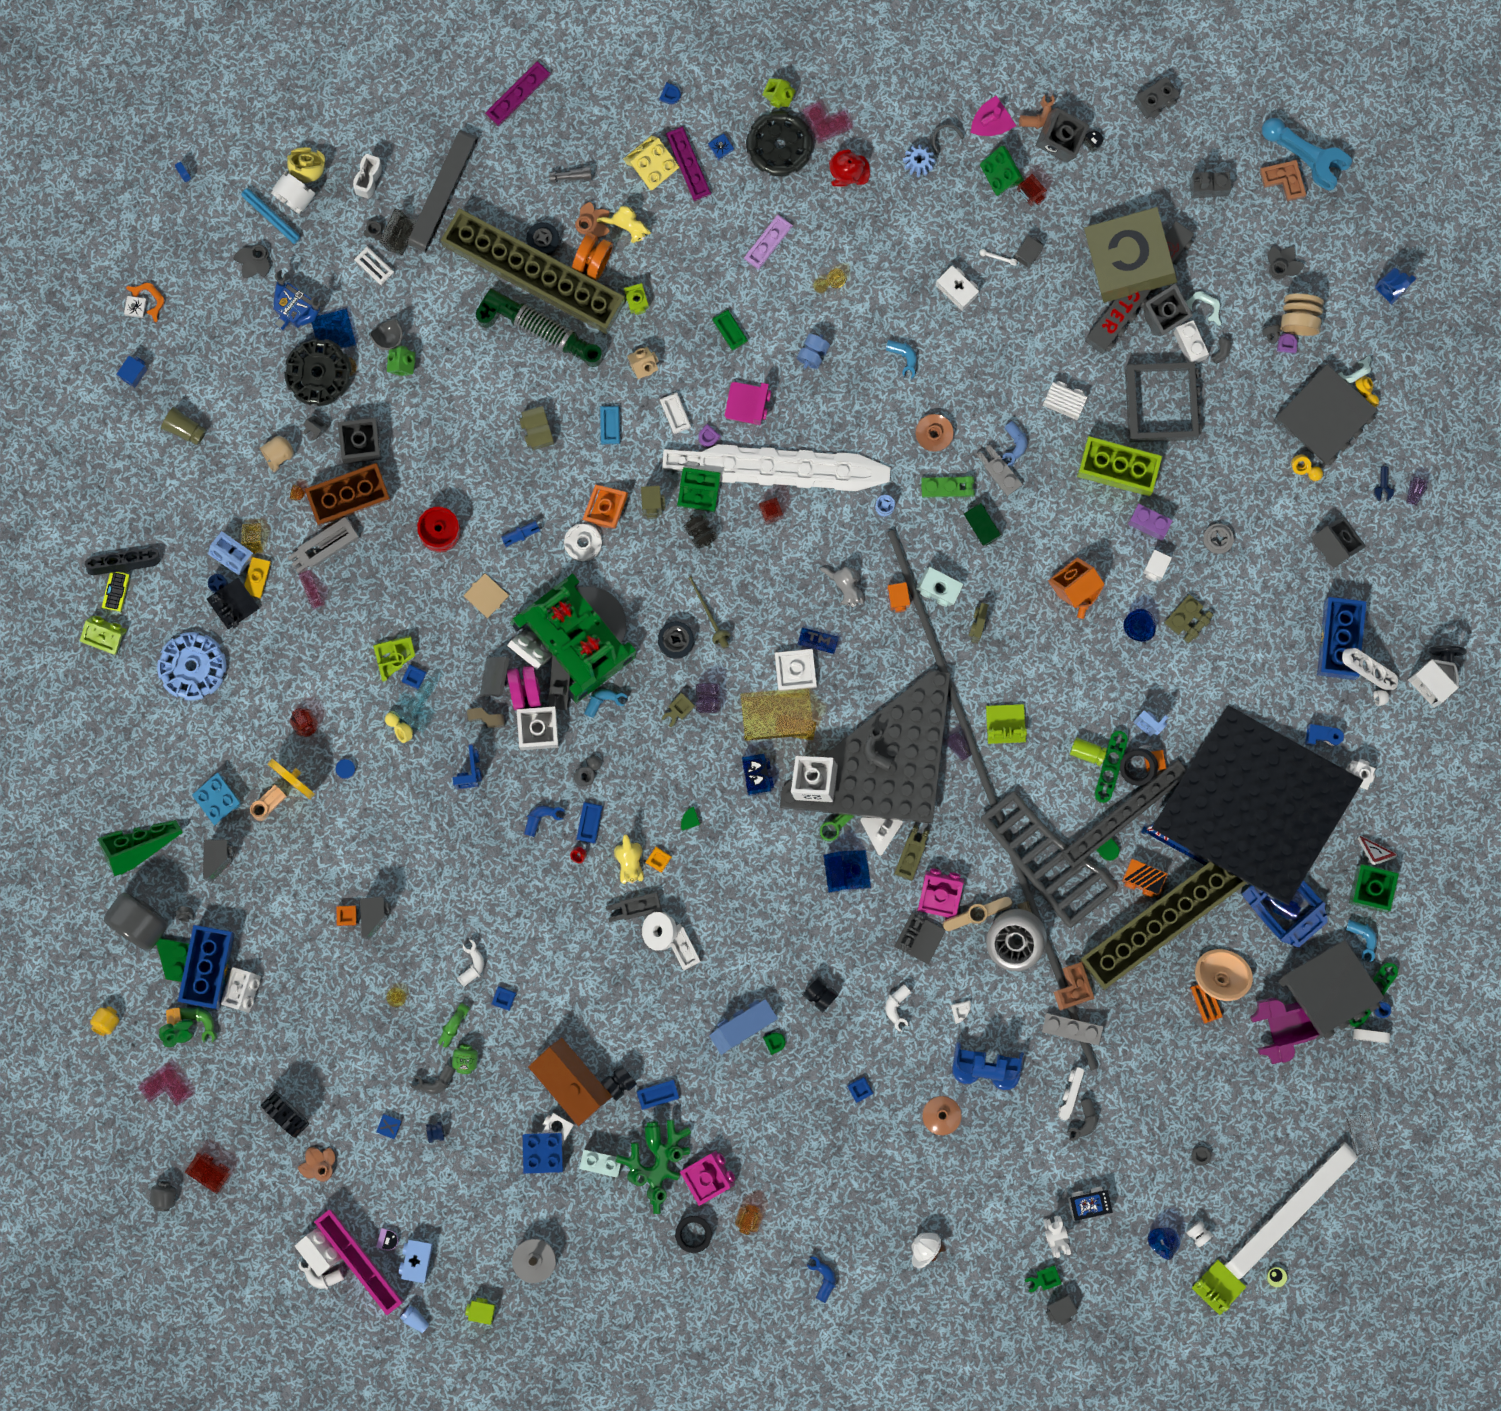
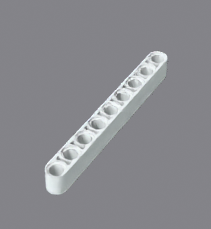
[1224,1142,1359,1280]

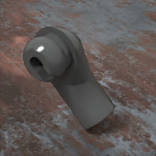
[1211,337,1232,364]

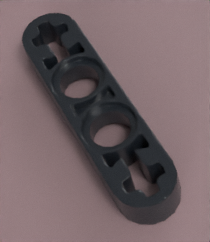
[85,548,161,575]

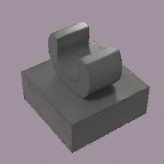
[303,415,330,440]

